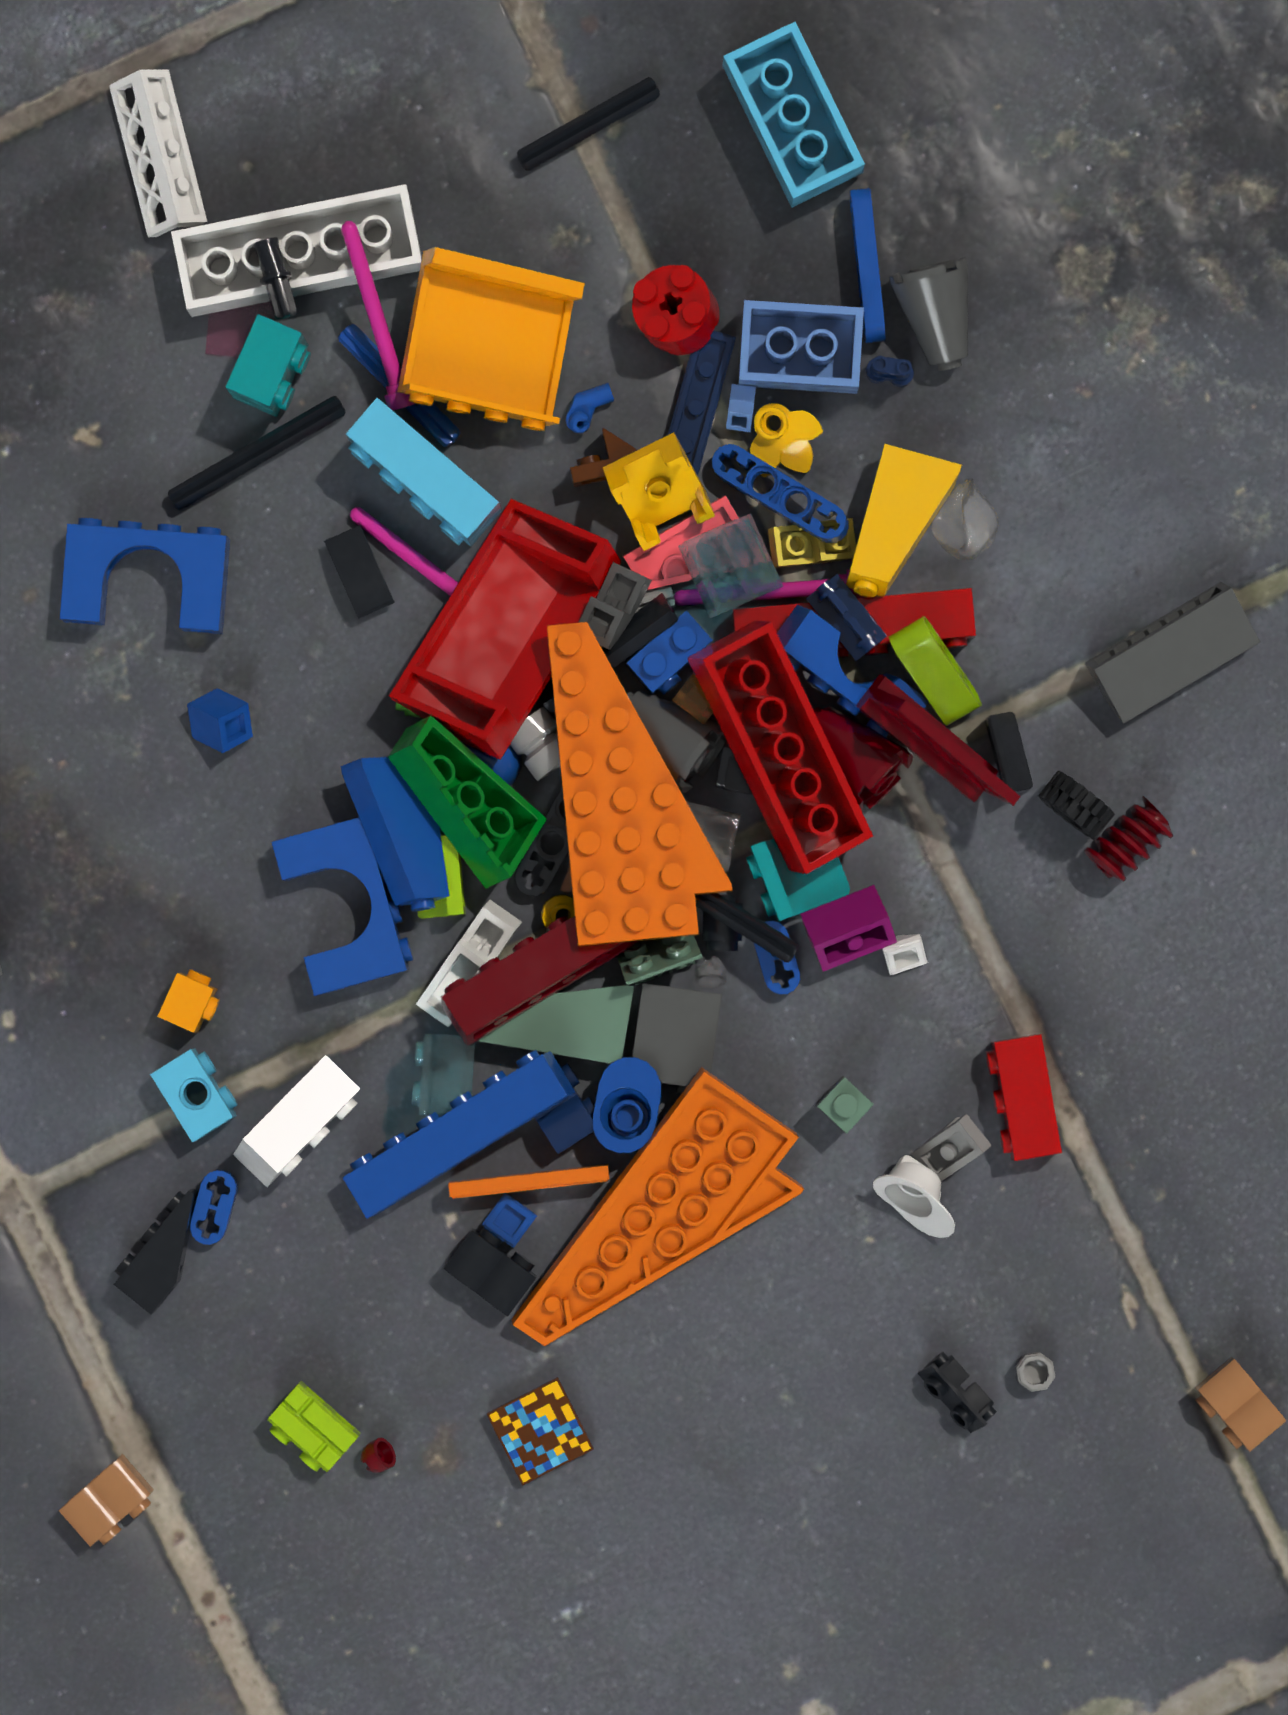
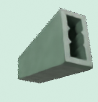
[479,985,634,1064]

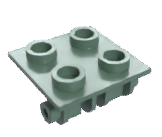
[617,935,703,985]

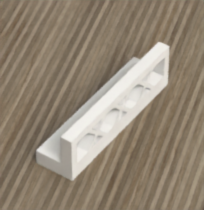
[109,70,207,237]

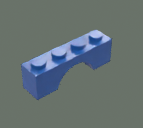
[777,605,929,737]

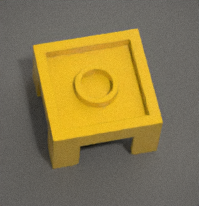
[603,432,715,551]

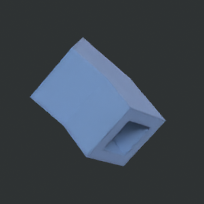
[726,384,756,432]

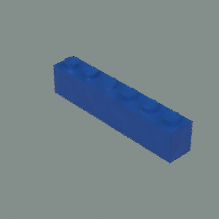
[342,1050,576,1219]

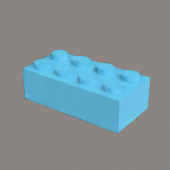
[723,22,865,207]
[346,398,502,547]

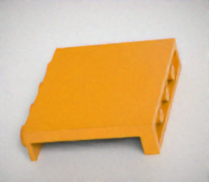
[397,247,585,431]

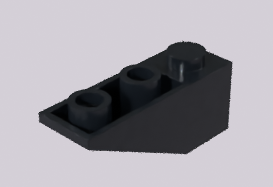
[113,1189,198,1314]

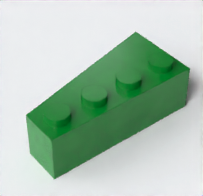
[388,715,547,889]

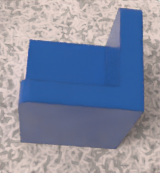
[187,689,253,753]

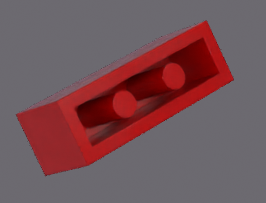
[986,1034,1062,1161]

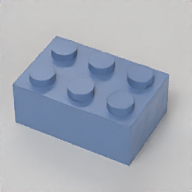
[738,300,864,394]

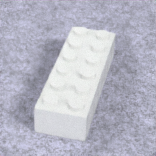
[171,184,422,317]

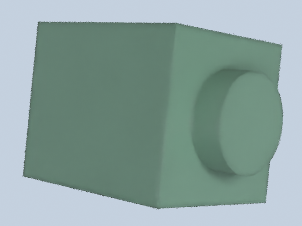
[816,1076,874,1134]

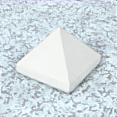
[882,934,928,975]

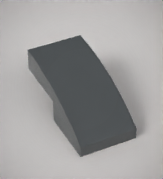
[579,562,652,650]

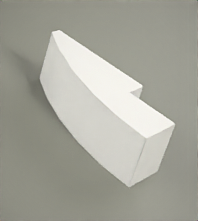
[416,900,522,1027]

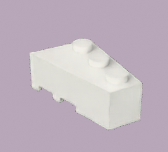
[233,1055,360,1187]

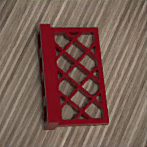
[856,674,1021,806]

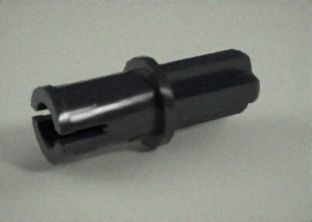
[253,237,297,319]

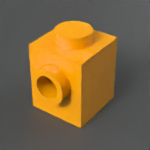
[157,969,220,1033]

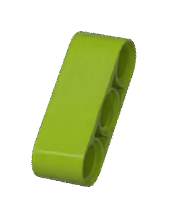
[889,616,982,726]

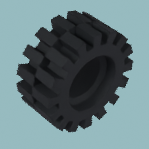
[1038,770,1115,840]

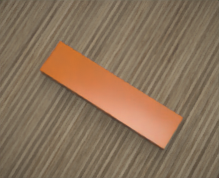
[448,1164,610,1199]

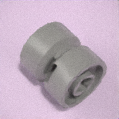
[510,707,560,782]

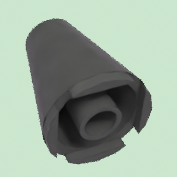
[889,257,968,371]
[627,690,727,793]

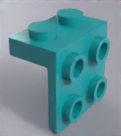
[746,838,850,922]

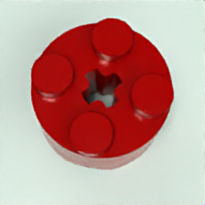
[632,265,720,356]

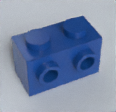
[626,610,713,695]

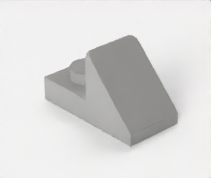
[911,1114,991,1181]

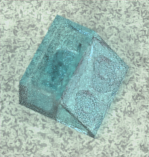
[678,513,783,619]

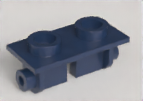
[806,574,887,661]

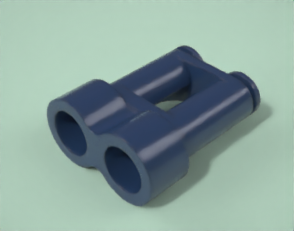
[866,356,914,387]

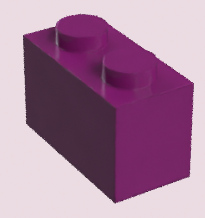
[800,885,897,972]

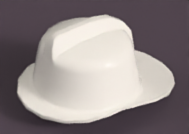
[873,1155,955,1238]

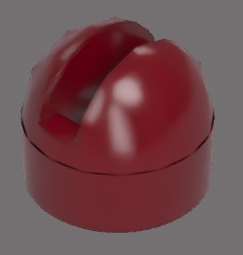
[360,1438,396,1473]

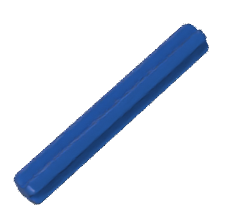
[338,324,461,447]

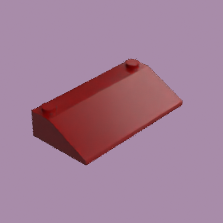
[389,499,622,760]

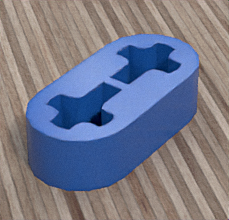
[753,921,800,995]
[190,1170,238,1245]

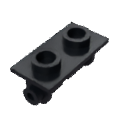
[917,1352,997,1433]

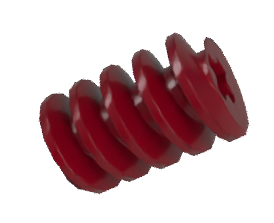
[1084,796,1173,882]

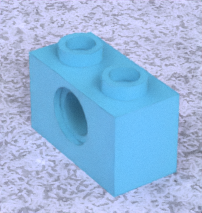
[150,1048,238,1142]

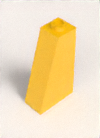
[846,444,962,597]

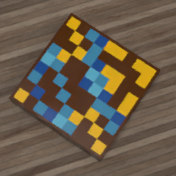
[487,1377,594,1486]

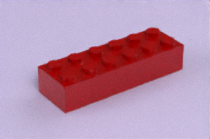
[687,621,873,874]

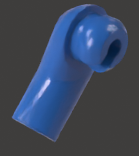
[566,383,614,434]

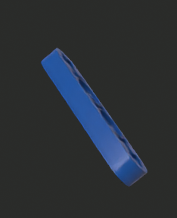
[849,188,886,343]
[712,444,849,543]

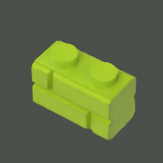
[267,1381,361,1472]

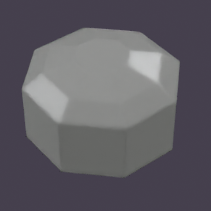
[1015,1352,1055,1392]

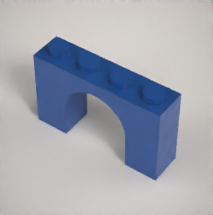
[60,518,230,634]
[272,817,414,996]

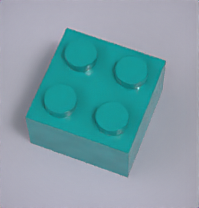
[226,314,311,417]

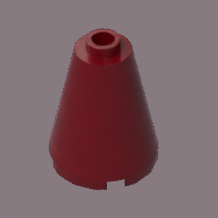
[814,706,913,813]

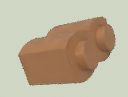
[1195,1357,1286,1452]
[59,1454,154,1547]

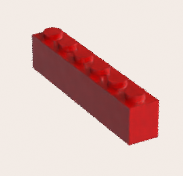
[732,588,976,658]

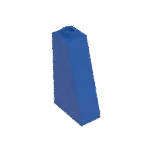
[341,757,449,911]

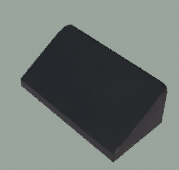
[985,712,1033,792]

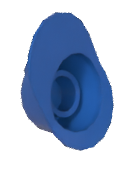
[593,1057,661,1153]

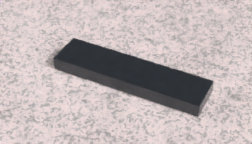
[539,593,679,714]

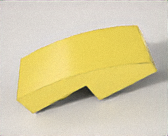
[768,518,856,568]

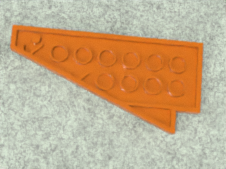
[547,622,732,946]
[511,1067,804,1346]

